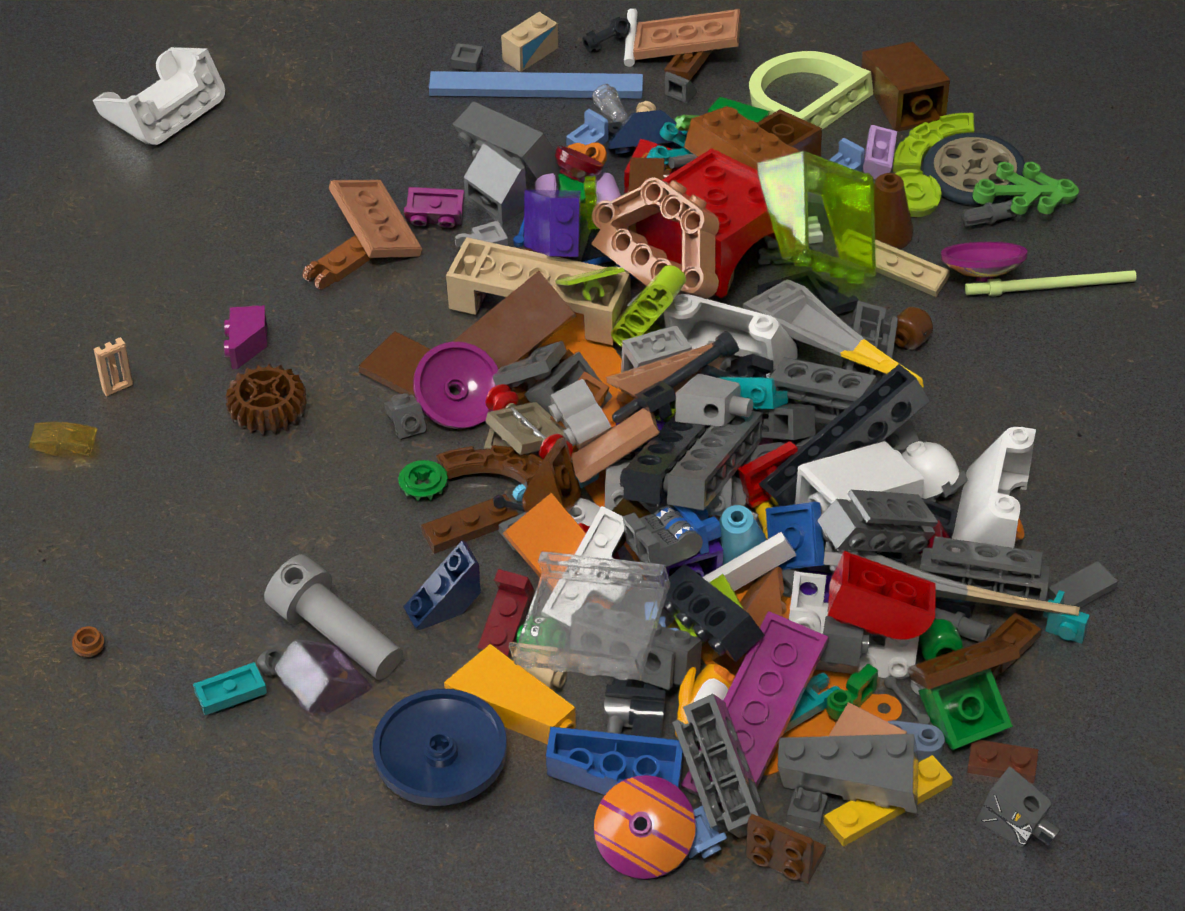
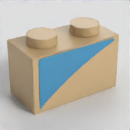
[501,12,558,72]

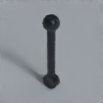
[493,495,525,512]

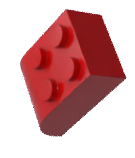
[827,551,936,640]

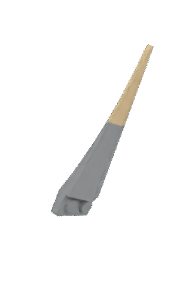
[823,541,1080,616]

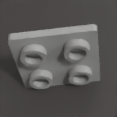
[621,325,692,373]

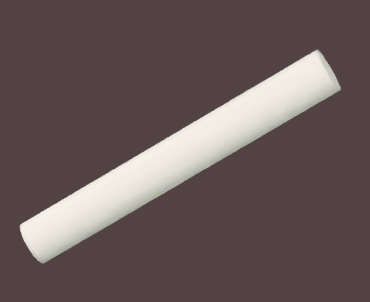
[624,9,638,67]

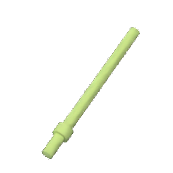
[965,270,1136,296]

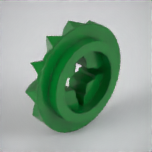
[398,460,447,501]

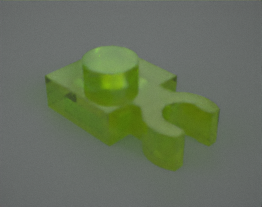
[581,176,599,229]

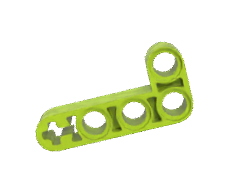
[611,265,686,347]

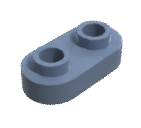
[887,720,945,759]

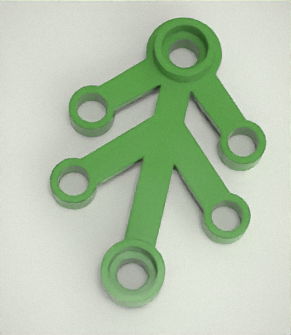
[972,162,1079,215]

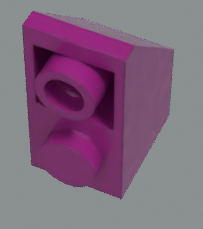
[224,305,268,369]

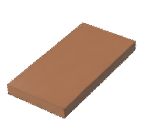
[633,9,742,60]
[329,180,422,258]

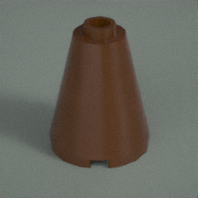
[857,173,914,250]

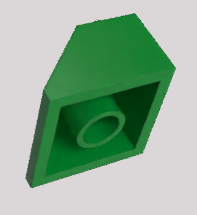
[918,668,1013,750]

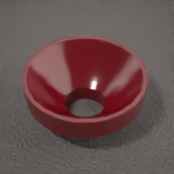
[555,145,604,182]

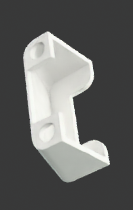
[789,571,919,679]

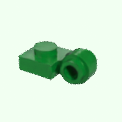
[826,664,878,721]

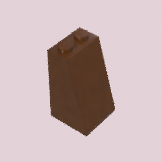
[861,41,950,132]

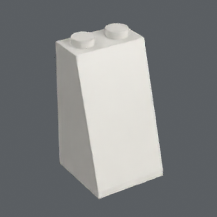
[795,441,924,542]

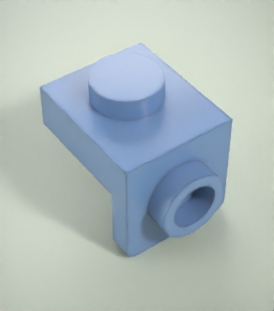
[566,109,608,146]
[823,138,865,185]
[689,806,727,859]

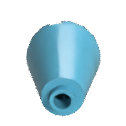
[717,505,767,565]

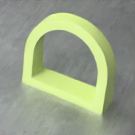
[749,51,873,129]

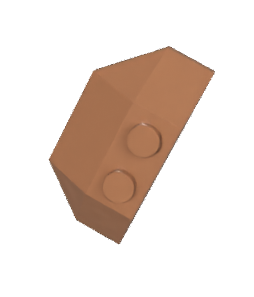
[606,343,725,405]

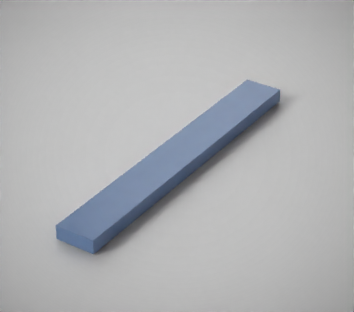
[429,71,643,99]

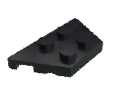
[757,270,859,315]

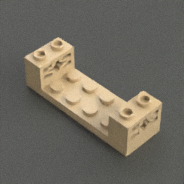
[446,237,631,345]

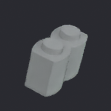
[548,379,612,450]

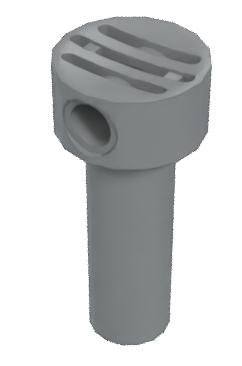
[264,554,403,680]

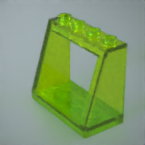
[757,151,876,283]

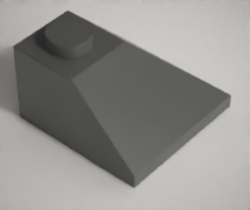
[524,352,613,416]

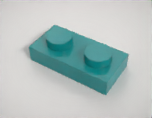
[193,662,267,715]

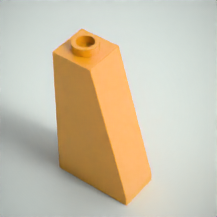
[444,644,576,745]

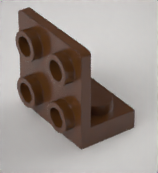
[746,814,826,884]

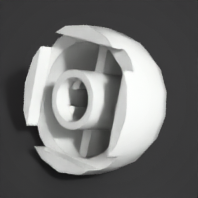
[902,441,959,499]

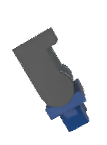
[622,505,722,572]

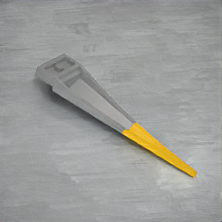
[743,279,924,387]

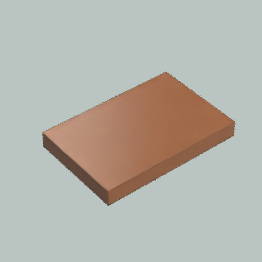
[571,408,659,483]

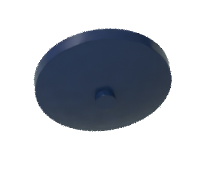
[373,689,507,806]

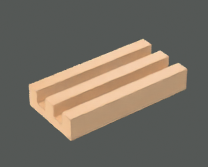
[94,337,133,396]

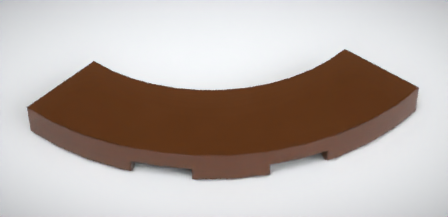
[436,445,543,488]

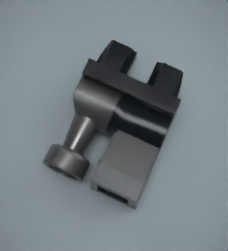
[604,675,666,738]

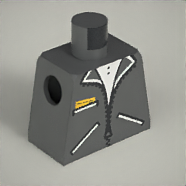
[976,766,1061,847]

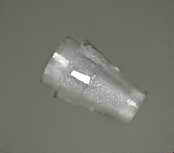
[592,84,627,122]

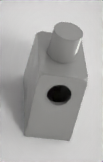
[675,373,753,426]

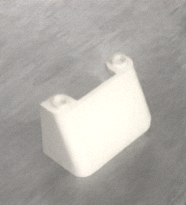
[92,47,225,145]
[663,294,798,378]
[951,427,1036,557]

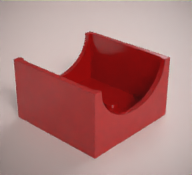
[636,148,798,298]

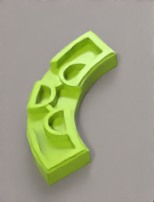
[893,113,974,172]

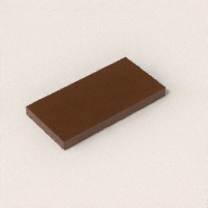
[452,271,576,369]

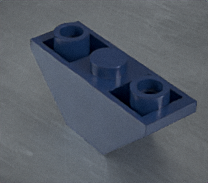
[607,110,686,153]
[403,541,481,630]

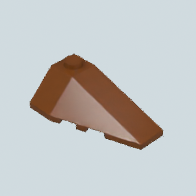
[712,566,787,676]

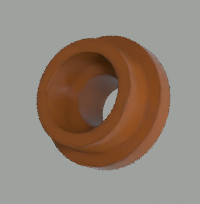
[72,626,105,657]

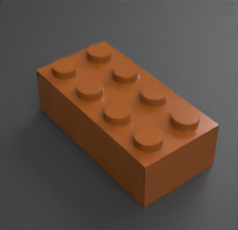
[684,106,809,189]

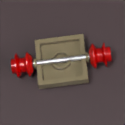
[485,384,573,460]

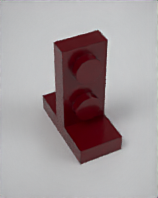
[477,569,538,658]

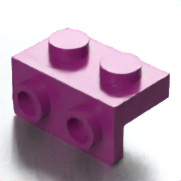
[404,187,465,228]

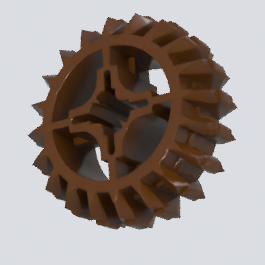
[226,363,307,435]

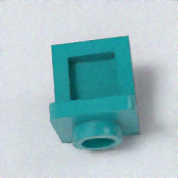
[1043,590,1090,644]

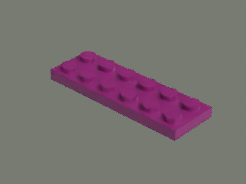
[681,611,829,807]

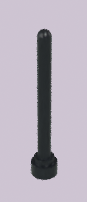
[612,331,739,423]

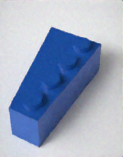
[546,726,684,795]

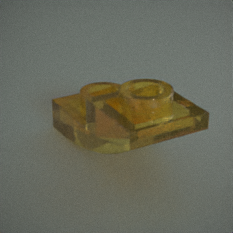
[28,422,98,457]

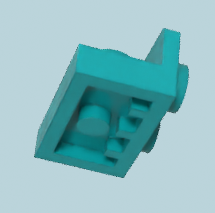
[719,377,788,409]

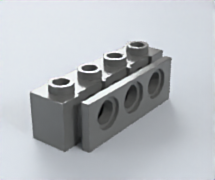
[841,301,898,385]
[769,357,877,424]
[817,489,938,553]
[920,536,1050,612]
[570,604,702,690]
[672,694,769,838]

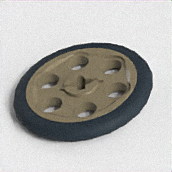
[923,132,1025,206]

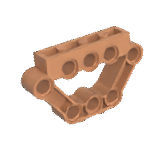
[592,177,719,298]

